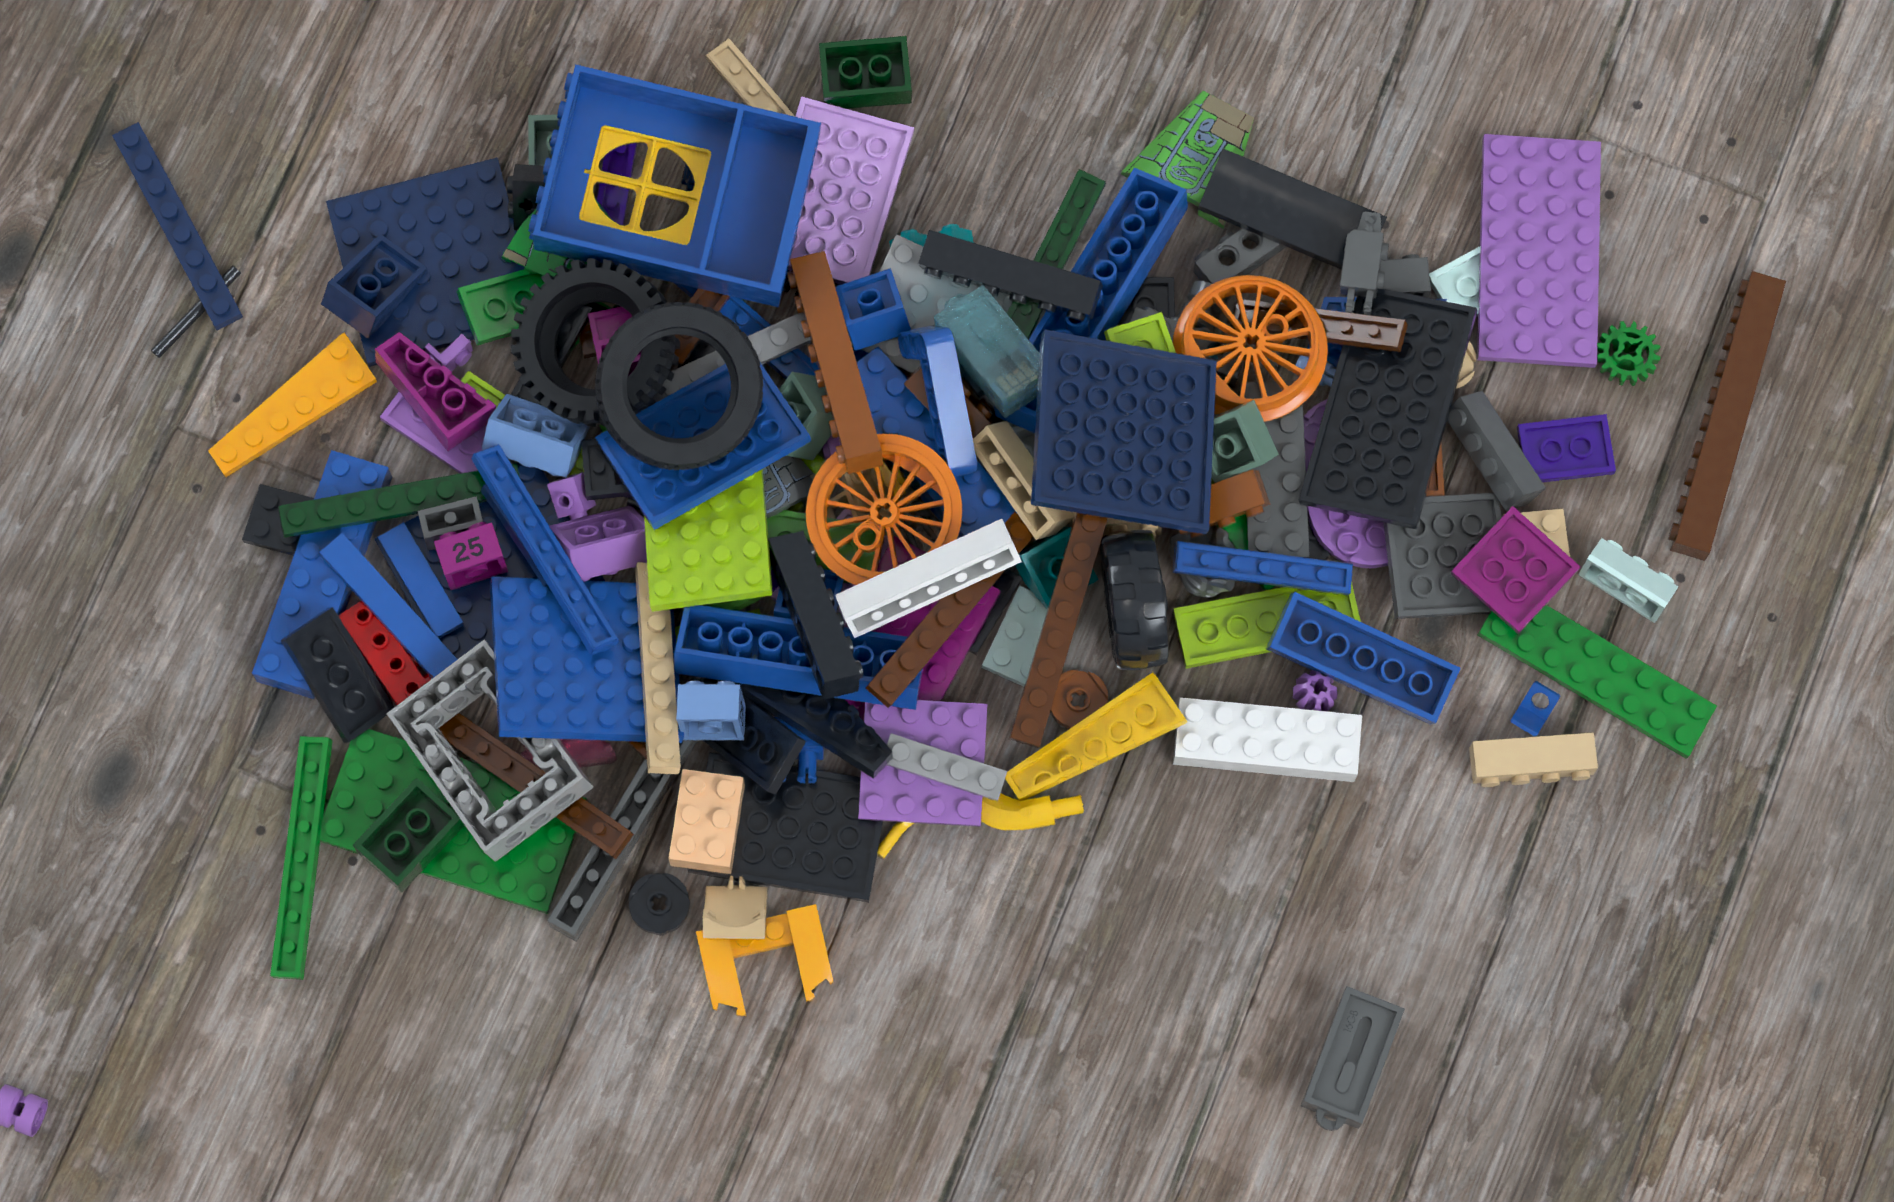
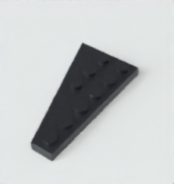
[734,682,892,779]

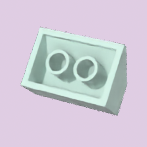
[1578,538,1678,623]

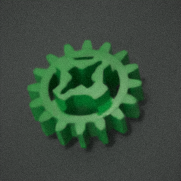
[1597,321,1661,386]

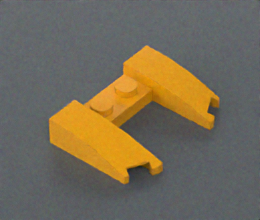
[696,904,833,1017]

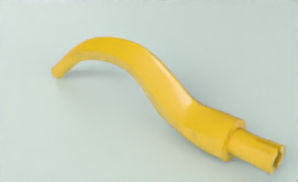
[877,793,1084,859]

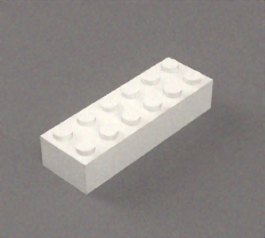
[1173,697,1362,782]

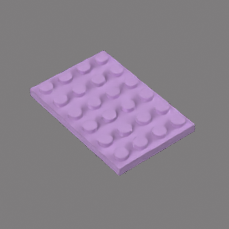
[788,97,914,285]

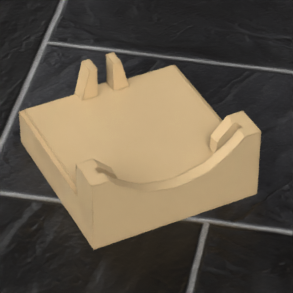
[703,876,767,939]

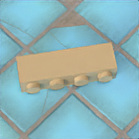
[973,421,1074,540]
[1469,733,1598,787]

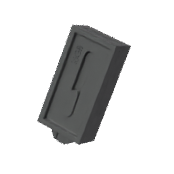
[1301,986,1405,1131]

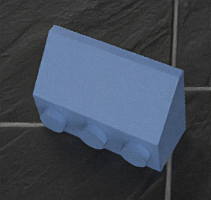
[482,394,590,478]

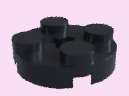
[629,873,690,936]

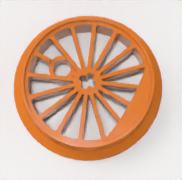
[1172,275,1328,422]
[806,434,962,585]

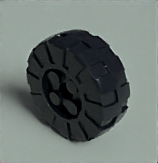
[1100,530,1168,670]

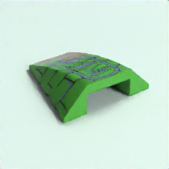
[1121,91,1254,229]

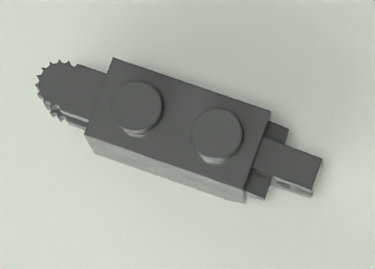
[1340,212,1389,315]

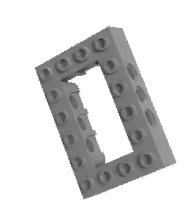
[386,640,594,862]

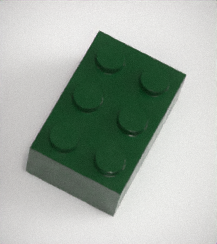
[819,36,912,109]
[353,778,465,893]

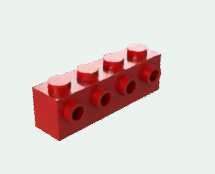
[338,601,431,705]

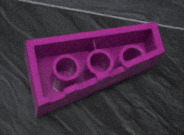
[375,332,496,451]

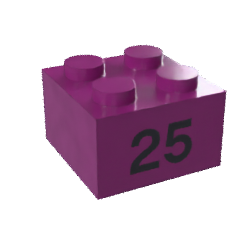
[434,522,508,590]

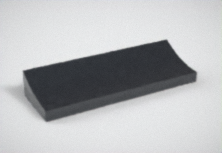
[1197,149,1387,270]

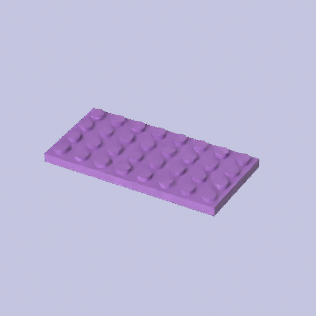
[1477,134,1601,368]

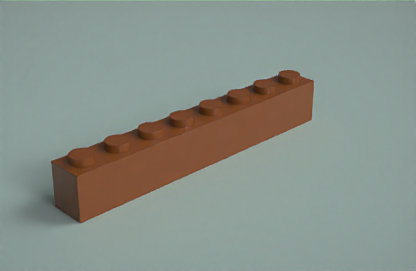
[787,251,884,474]

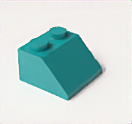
[1015,527,1099,609]

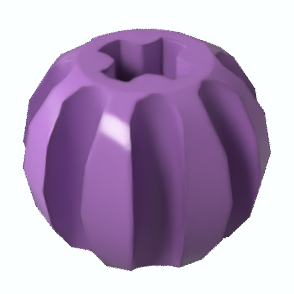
[1293,670,1337,712]

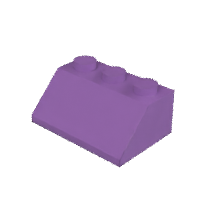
[550,506,647,582]

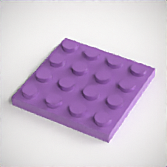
[858,700,987,827]

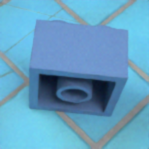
[676,681,746,740]

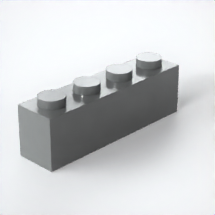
[1447,391,1546,511]

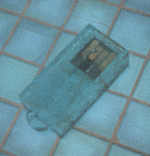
[933,285,1040,418]

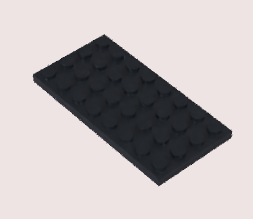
[1299,289,1477,530]

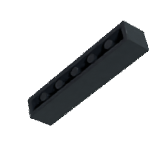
[918,230,1103,322]
[768,531,863,700]

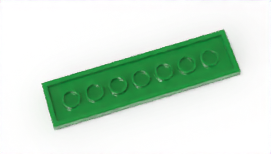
[1477,605,1717,759]

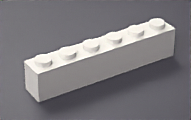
[835,519,1022,638]

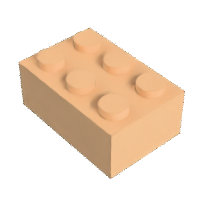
[669,769,745,874]

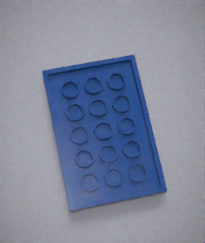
[595,363,811,530]

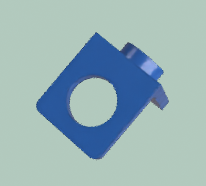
[1510,681,1560,737]

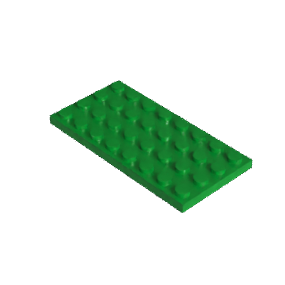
[320,729,587,914]

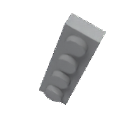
[887,733,1007,802]

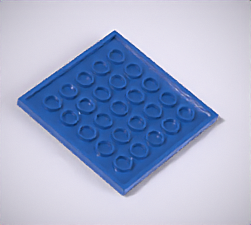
[490,577,684,743]

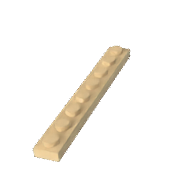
[635,562,681,774]

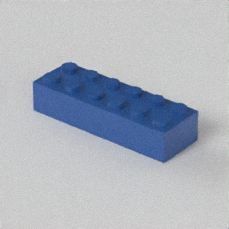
[1266,592,1460,725]

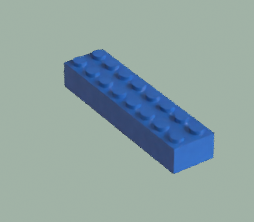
[857,347,1017,539]
[252,450,392,699]
[674,605,923,710]

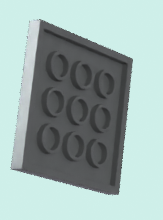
[1383,493,1502,619]

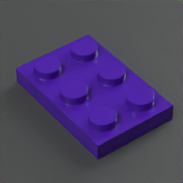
[1517,414,1616,482]

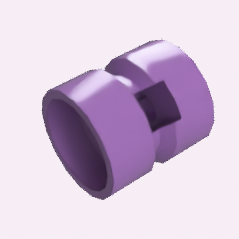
[0,1084,48,1137]

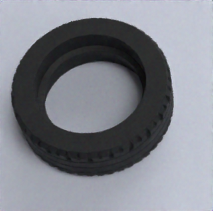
[595,302,763,470]

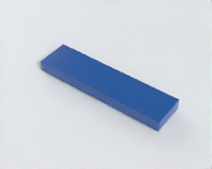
[378,522,464,639]

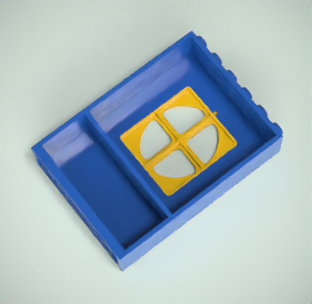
[528,64,821,307]

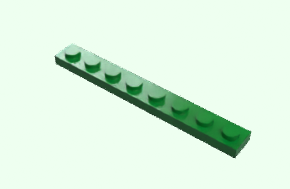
[270,736,333,980]

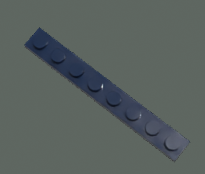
[112,122,243,331]

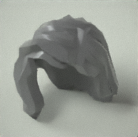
[1169,528,1235,598]

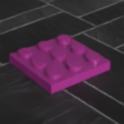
[1451,506,1580,634]

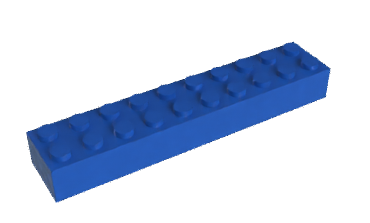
[993,167,1188,433]

